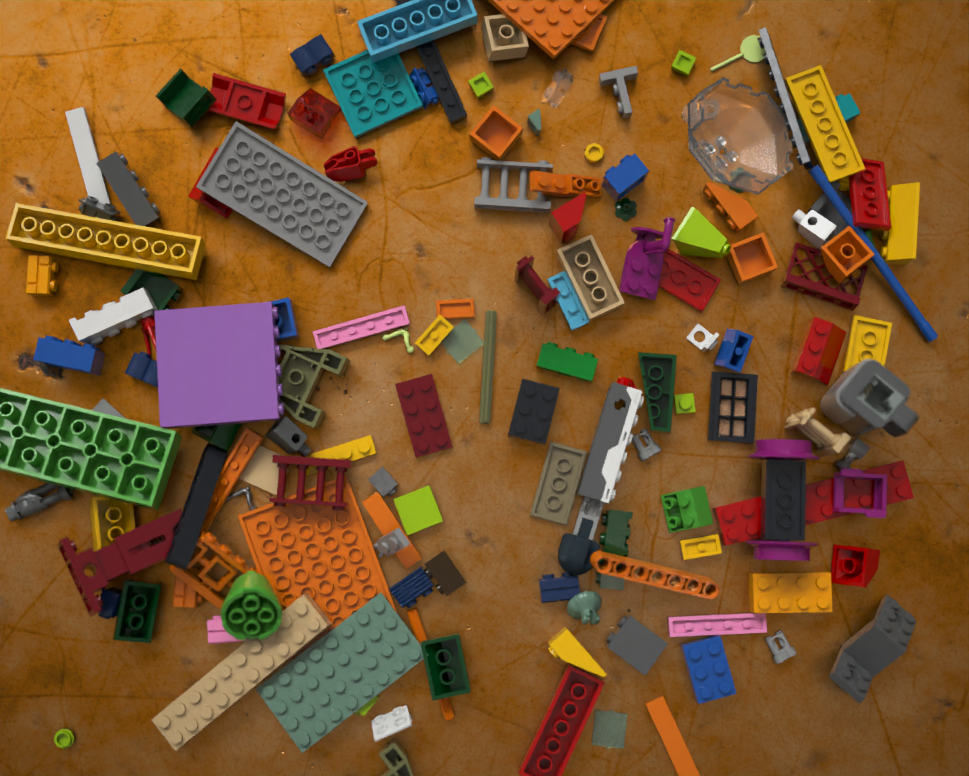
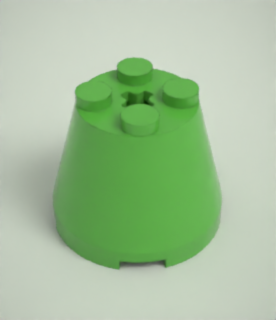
[221,571,282,641]

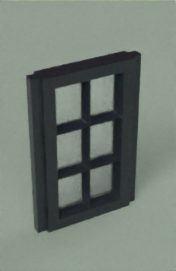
[708,372,758,444]

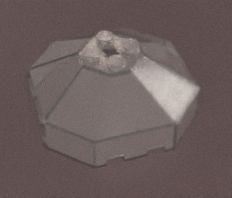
[688,77,794,195]

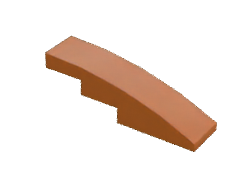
[362,492,422,569]

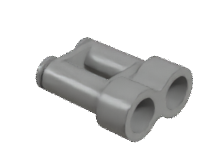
[631,428,662,462]
[765,630,797,664]

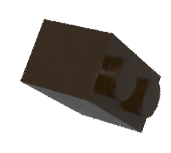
[424,551,466,596]

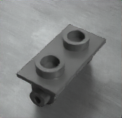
[79,196,121,221]

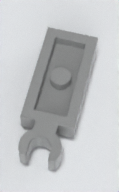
[373,527,410,558]

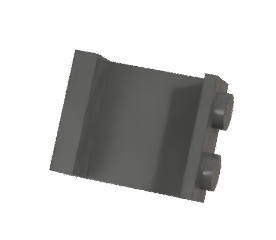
[807,181,852,236]

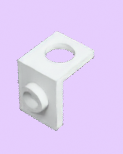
[686,324,719,352]

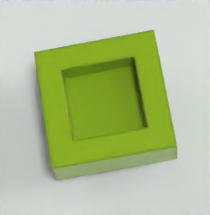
[671,50,696,76]
[468,72,494,98]
[674,393,696,415]

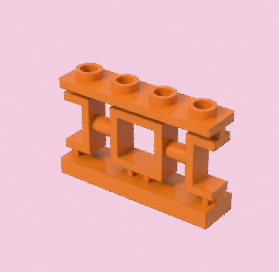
[169,530,260,610]

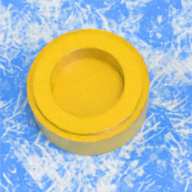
[585,143,604,163]

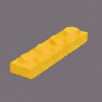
[305,435,377,476]

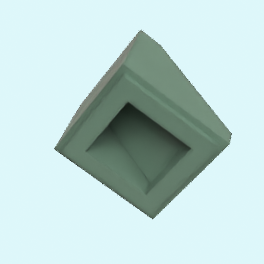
[527,109,541,136]

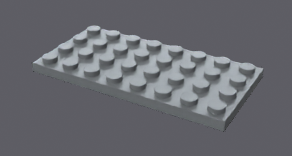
[196,121,368,267]

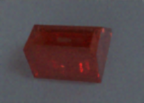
[287,88,342,139]

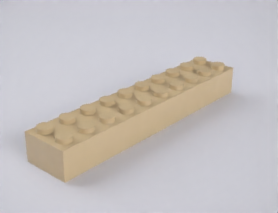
[152,593,332,751]

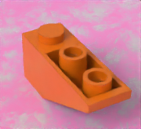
[703,182,758,233]

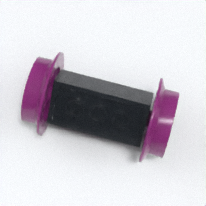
[746,439,820,561]

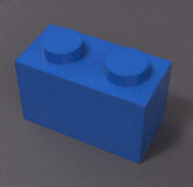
[714,329,754,373]

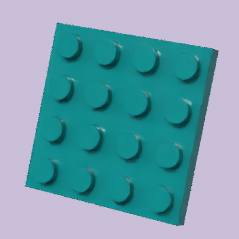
[323,50,423,138]

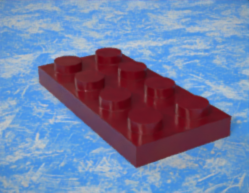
[395,374,453,458]

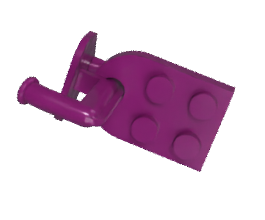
[619,217,675,300]

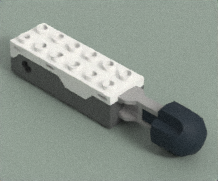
[558,377,644,575]

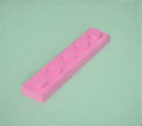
[313,305,410,349]
[668,613,767,637]

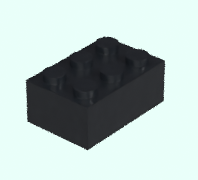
[508,379,560,446]

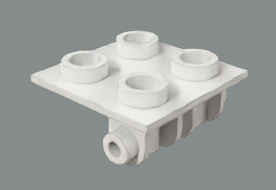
[371,705,413,742]

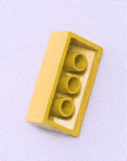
[880,182,920,265]
[89,496,135,552]

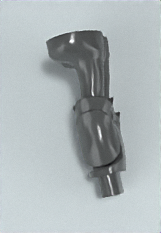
[5,483,74,522]

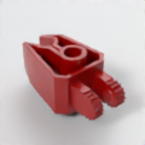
[323,146,378,182]

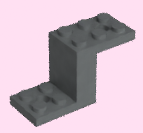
[829,595,917,704]

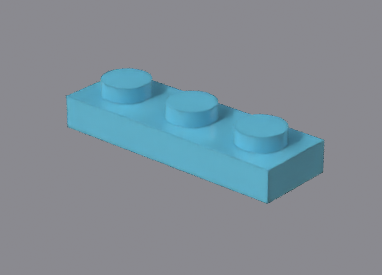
[547,271,589,331]

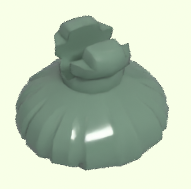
[567,591,602,625]

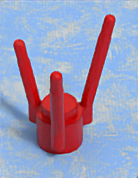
[140,316,157,355]

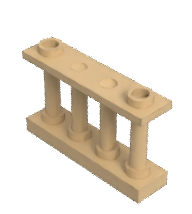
[784,407,851,457]

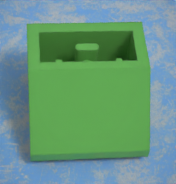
[661,486,713,533]

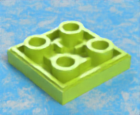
[393,485,443,535]

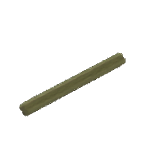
[479,310,497,424]

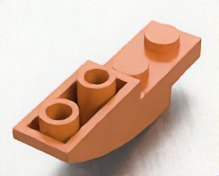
[530,171,601,198]

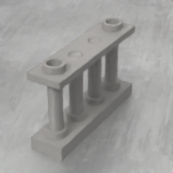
[474,157,553,213]

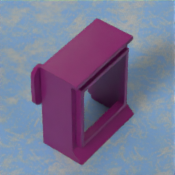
[833,468,887,518]

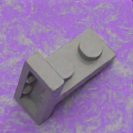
[598,66,638,119]

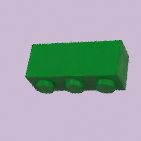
[536,342,598,383]

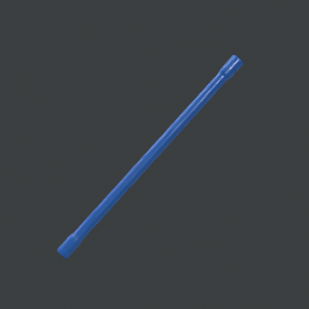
[808,165,938,342]

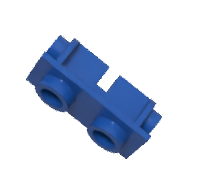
[409,68,438,109]

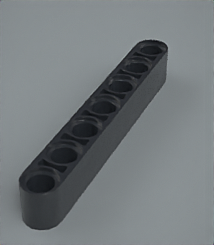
[165,443,227,570]

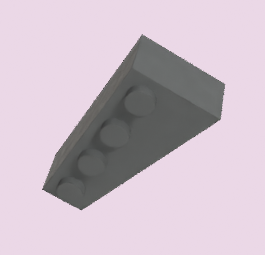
[96,152,160,226]

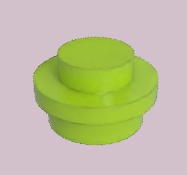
[54,729,74,749]

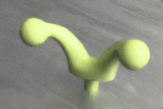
[382,327,414,353]

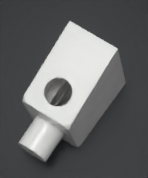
[792,209,837,250]

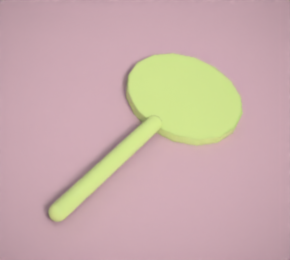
[710,35,766,71]

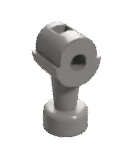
[835,437,870,470]

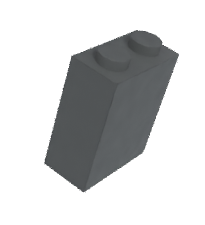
[606,614,668,675]

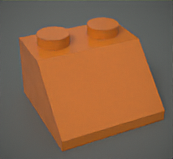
[820,225,875,284]

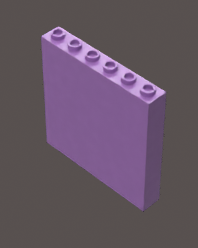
[154,302,284,429]

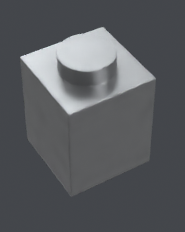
[368,467,399,497]

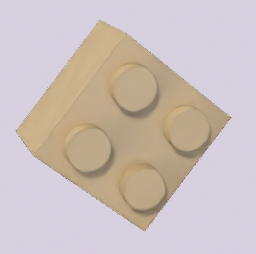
[481,14,529,61]

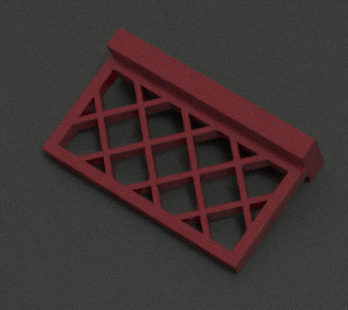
[781,242,868,311]

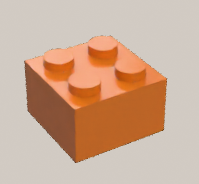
[469,105,523,161]
[726,232,778,285]

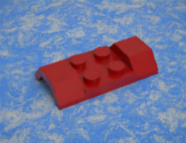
[207,73,286,130]

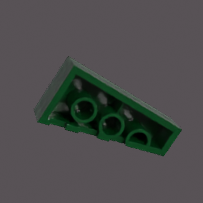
[638,352,677,434]
[596,510,633,590]

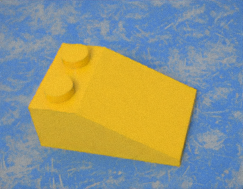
[548,627,607,677]

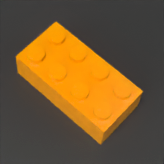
[749,572,833,613]

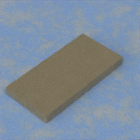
[530,441,587,526]

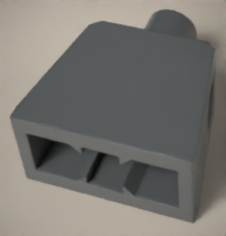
[265,416,311,457]

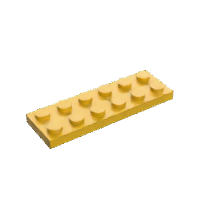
[784,65,865,183]

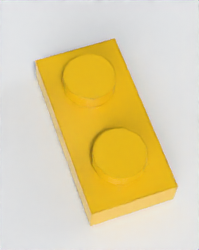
[415,315,454,355]
[680,534,722,560]

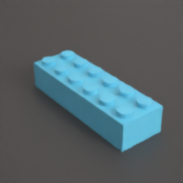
[357,0,478,63]

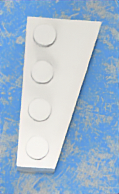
[69,288,158,345]

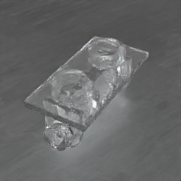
[542,68,573,109]

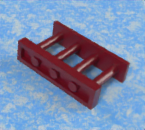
[514,256,561,316]
[269,455,352,511]

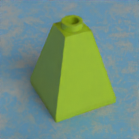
[672,207,731,258]

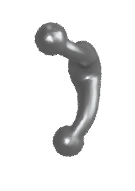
[227,486,257,511]

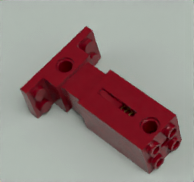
[57,508,182,617]

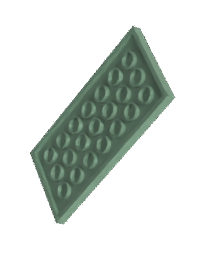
[256,592,428,753]

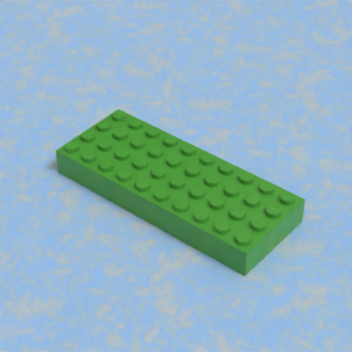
[0,388,182,511]

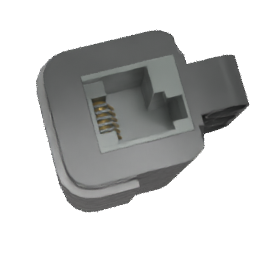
[820,359,919,438]

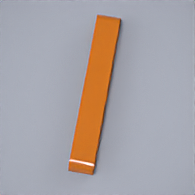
[590,551,720,599]

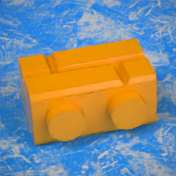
[26,255,58,297]

